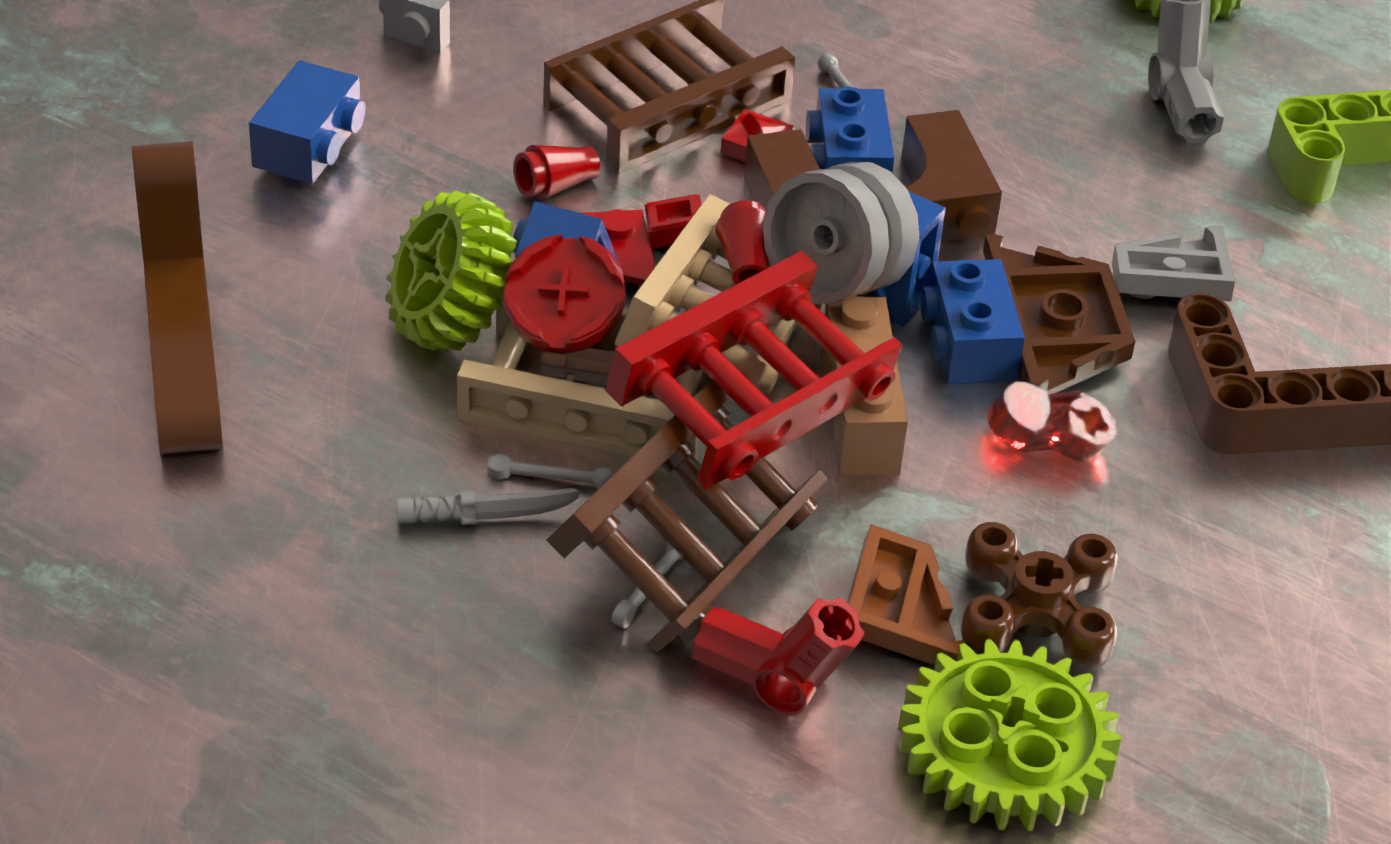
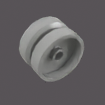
[763,162,919,304]

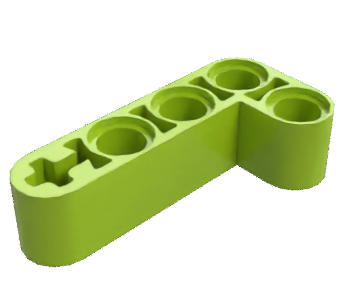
[1267,89,1391,203]

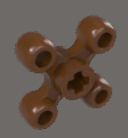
[960,522,1118,669]

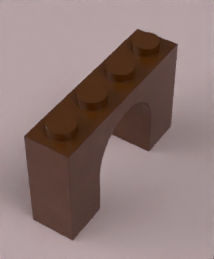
[744,110,1002,243]

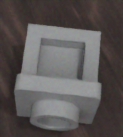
[379,0,450,53]

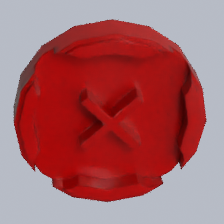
[503,235,626,354]

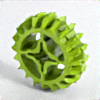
[385,190,517,352]

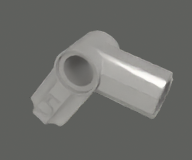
[1148,0,1224,144]

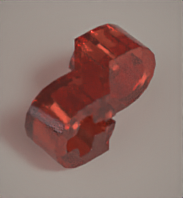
[987,382,1116,462]

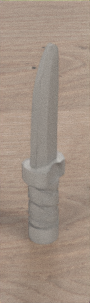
[397,488,579,525]

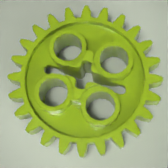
[898,639,1122,831]

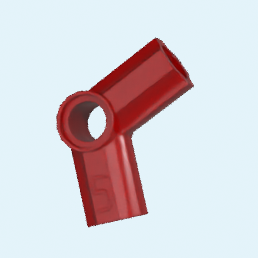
[692,597,865,715]

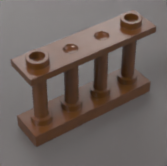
[543,0,796,174]
[546,380,828,653]

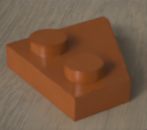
[847,524,966,665]

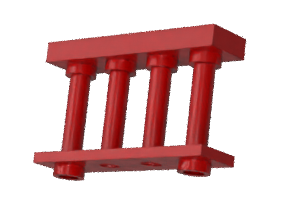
[605,250,902,491]

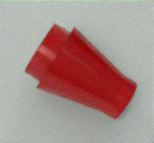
[513,145,600,200]
[715,200,768,285]

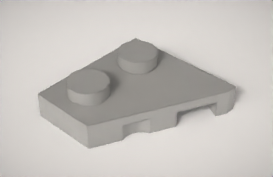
[1112,225,1235,301]

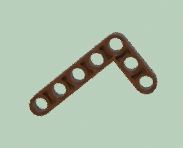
[131,141,223,455]
[1168,293,1391,454]

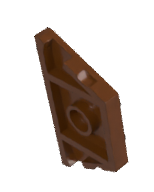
[983,234,1136,402]

